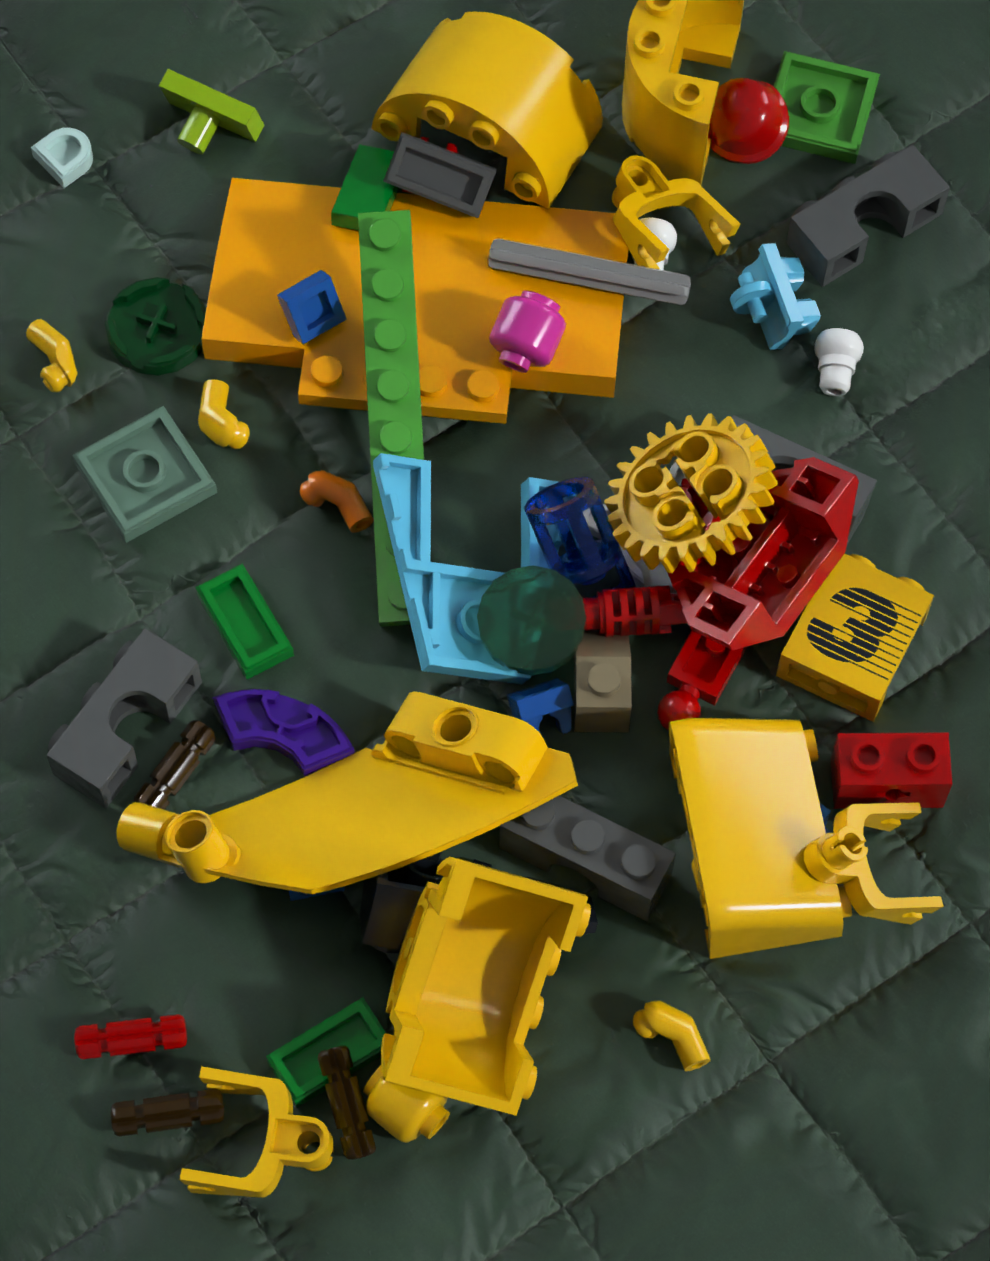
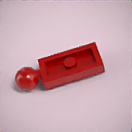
[657,631,748,731]

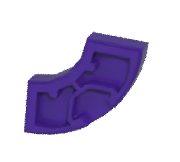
[212,689,355,777]

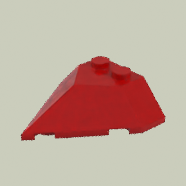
[667,457,859,650]

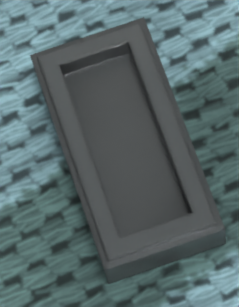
[383,132,497,218]

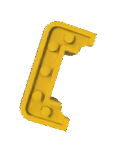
[669,718,852,959]

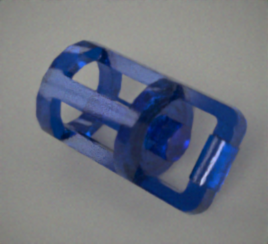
[524,477,636,599]

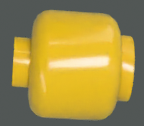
[363,1065,450,1143]

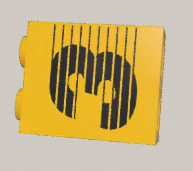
[776,554,934,722]

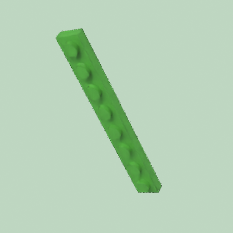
[358,210,424,627]

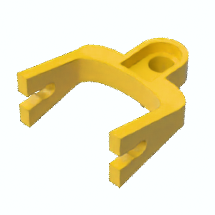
[612,156,741,269]
[804,802,944,925]
[180,1066,334,1198]

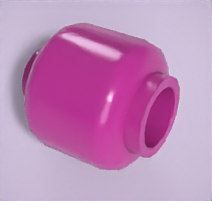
[489,290,566,373]

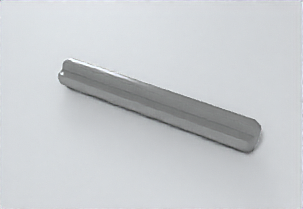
[488,238,691,305]

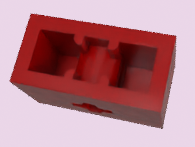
[831,732,953,809]

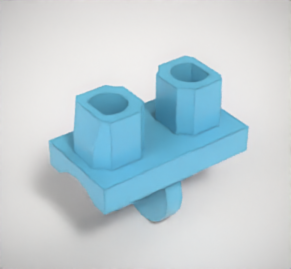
[730,243,821,350]

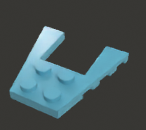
[373,453,577,684]

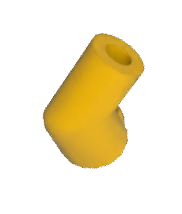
[26,319,78,392]
[198,379,250,449]
[633,1000,711,1071]

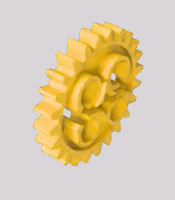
[604,413,778,573]

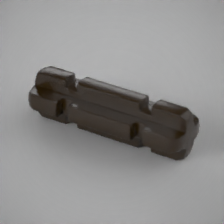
[134,720,216,810]
[318,1045,376,1160]
[110,1089,225,1137]

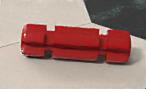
[74,1014,187,1059]

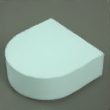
[31,128,93,188]

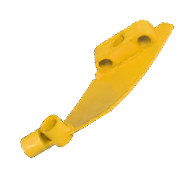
[116,691,578,894]

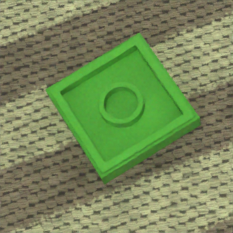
[774,51,880,164]

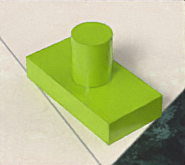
[159,69,264,155]

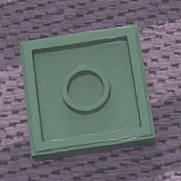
[72,406,217,543]

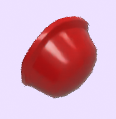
[708,78,789,164]

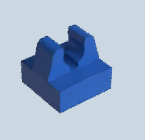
[277,270,347,344]
[506,678,574,734]

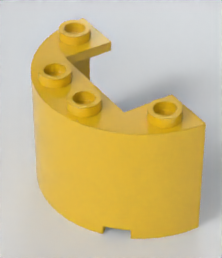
[622,0,744,185]
[372,11,603,209]
[381,857,591,1116]

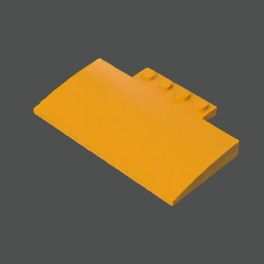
[201,178,629,424]

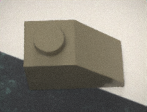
[574,630,632,732]

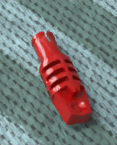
[548,585,687,637]

